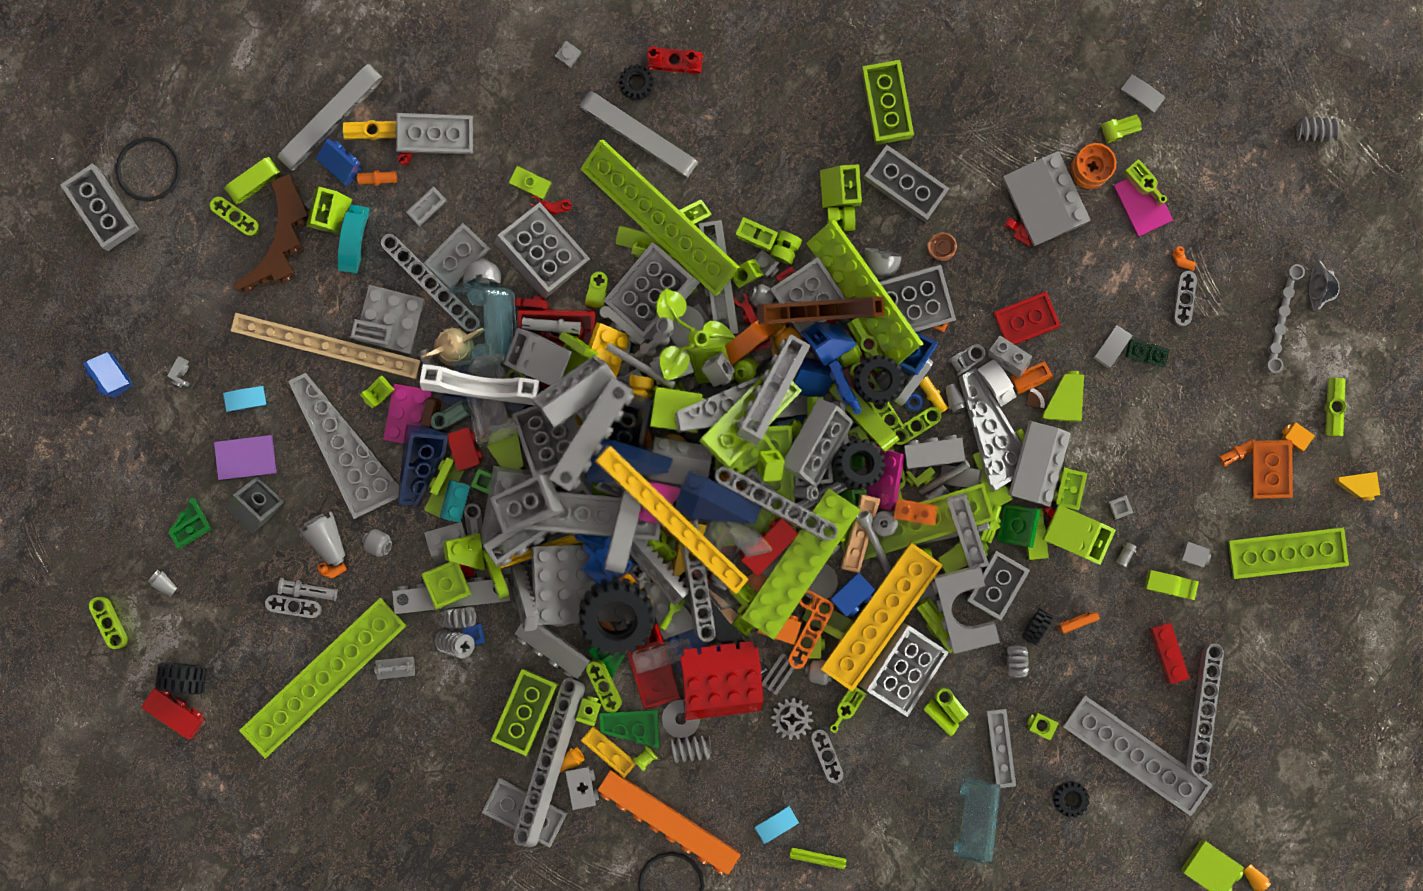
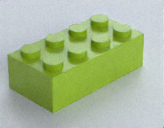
[861,60,914,145]
[491,668,559,756]

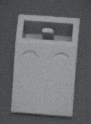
[504,328,572,385]

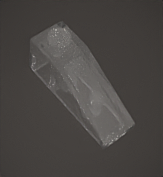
[632,637,692,674]

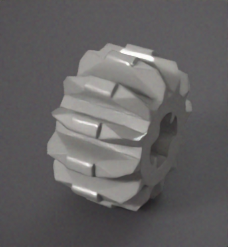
[444,606,477,629]
[1006,645,1029,678]

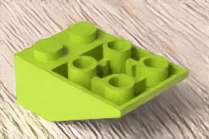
[1043,504,1116,565]

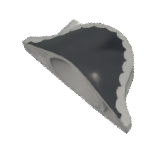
[1309,261,1340,311]

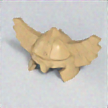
[421,327,484,366]

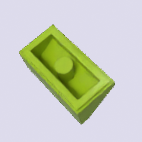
[923,699,959,736]

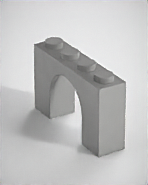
[932,565,1000,654]

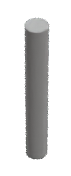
[919,461,970,495]

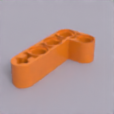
[725,321,777,367]
[788,590,833,669]

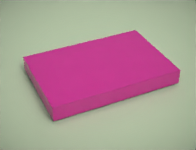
[1113,169,1173,237]

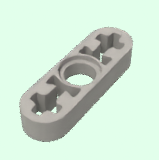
[1173,271,1197,327]
[893,359,933,406]
[265,595,322,618]
[811,729,843,783]

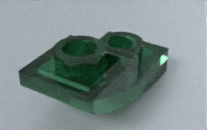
[1125,339,1170,368]

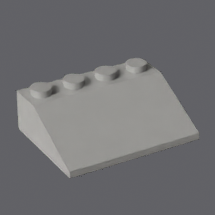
[1002,151,1091,246]
[494,202,590,300]
[604,242,700,340]
[879,264,956,332]
[512,405,579,482]
[858,622,948,717]

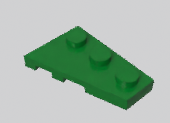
[599,710,660,749]

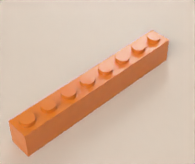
[598,769,741,875]

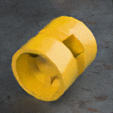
[629,375,655,398]

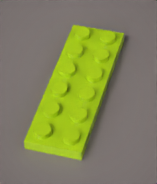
[699,366,802,468]
[1228,527,1349,579]

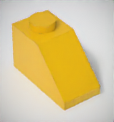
[1334,472,1380,501]

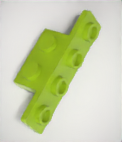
[615,226,674,258]
[424,453,464,518]

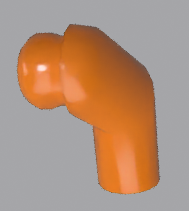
[1172,246,1196,271]
[317,562,347,578]

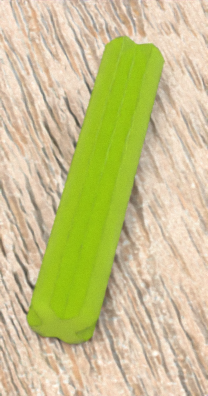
[789,848,846,869]

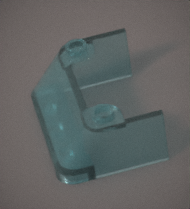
[450,287,517,368]
[953,777,1000,864]

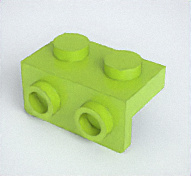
[1053,467,1087,511]

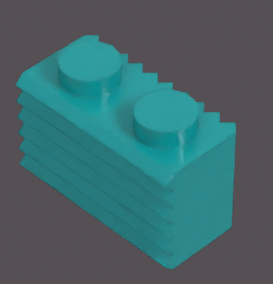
[440,479,470,523]

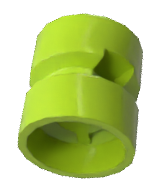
[827,206,855,232]
[769,230,803,265]

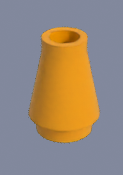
[560,747,585,773]
[1242,864,1271,891]

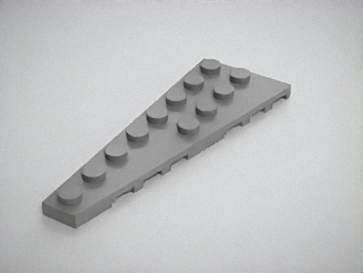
[288,373,399,519]
[674,374,807,432]

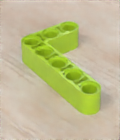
[849,363,941,445]

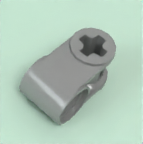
[947,344,985,376]

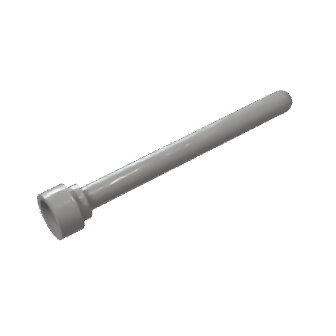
[856,510,892,575]

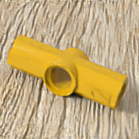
[343,120,396,141]

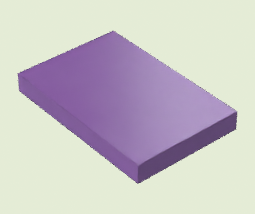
[214,435,277,480]

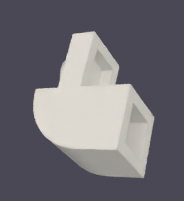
[978,359,1017,407]

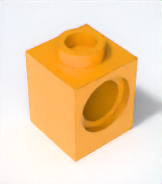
[1281,422,1315,452]

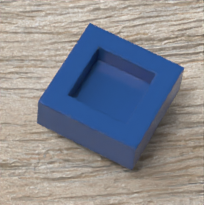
[462,624,486,645]

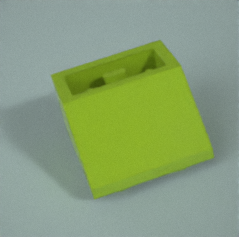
[820,164,862,209]
[306,187,352,235]

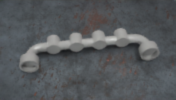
[1266,264,1305,373]
[617,317,674,376]

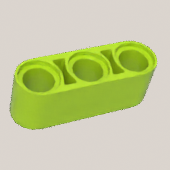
[224,157,281,204]
[89,597,128,649]

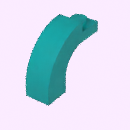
[338,204,370,274]

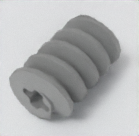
[1296,116,1340,142]
[435,629,475,658]
[671,735,712,763]

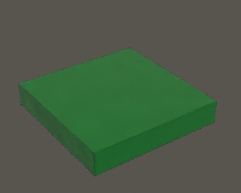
[997,504,1040,548]

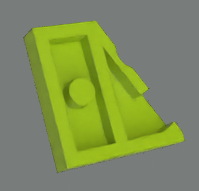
[443,533,485,570]

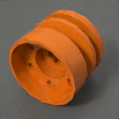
[1070,143,1116,190]

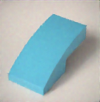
[223,386,266,412]
[753,806,799,844]

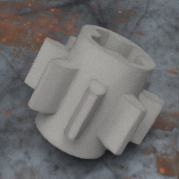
[630,565,652,588]

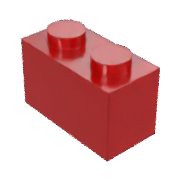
[447,427,483,472]

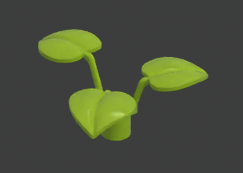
[656,289,735,380]

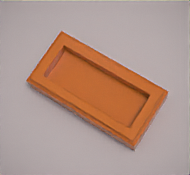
[1010,361,1053,395]

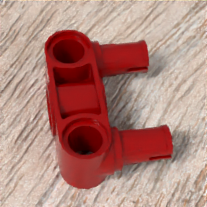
[647,46,703,74]

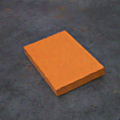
[1252,440,1293,499]

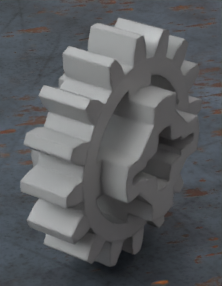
[771,698,813,740]

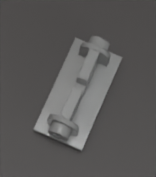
[374,656,416,680]

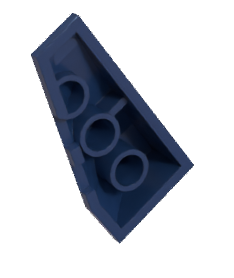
[398,424,448,506]
[587,439,673,483]
[675,471,762,525]

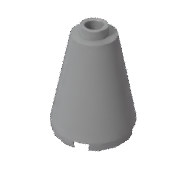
[297,511,345,566]

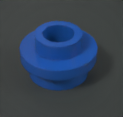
[904,393,923,412]

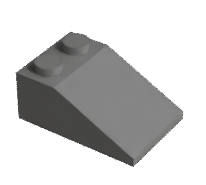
[490,475,564,534]

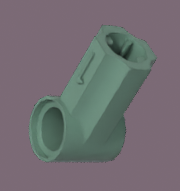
[431,400,471,431]

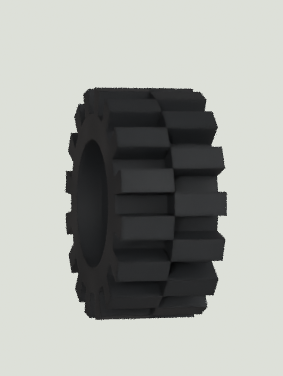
[619,64,654,101]
[1022,608,1053,645]
[1053,781,1090,818]

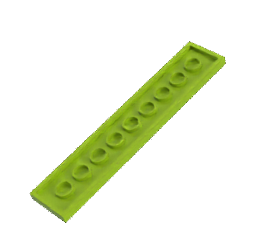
[580,140,739,296]
[239,598,408,758]

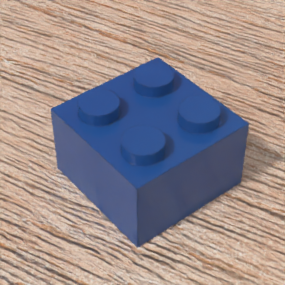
[829,573,875,617]

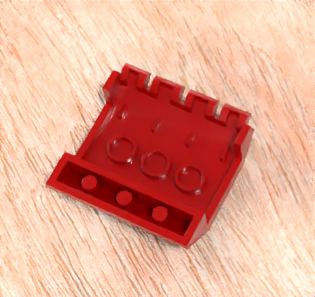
[680,641,763,721]

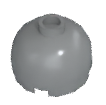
[863,248,902,280]
[463,258,501,292]

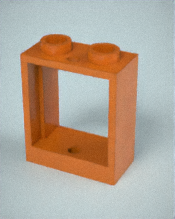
[894,499,939,525]

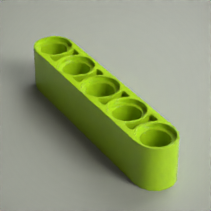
[828,382,899,452]

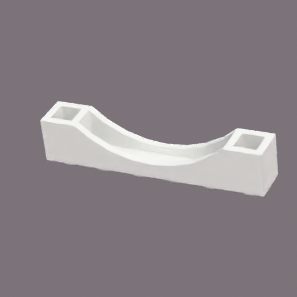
[420,364,540,406]

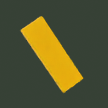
[580,726,636,778]

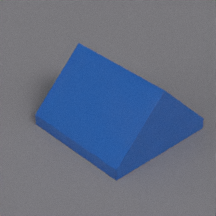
[899,332,938,376]
[792,355,833,397]

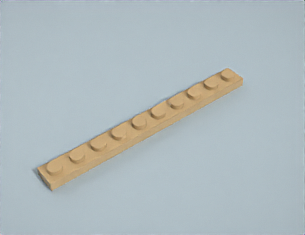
[231,313,421,379]

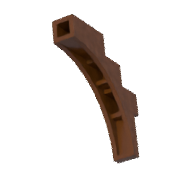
[233,174,309,293]
[757,297,885,324]

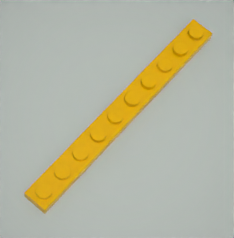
[595,446,748,594]

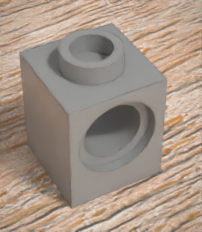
[702,352,735,387]
[1178,542,1211,568]

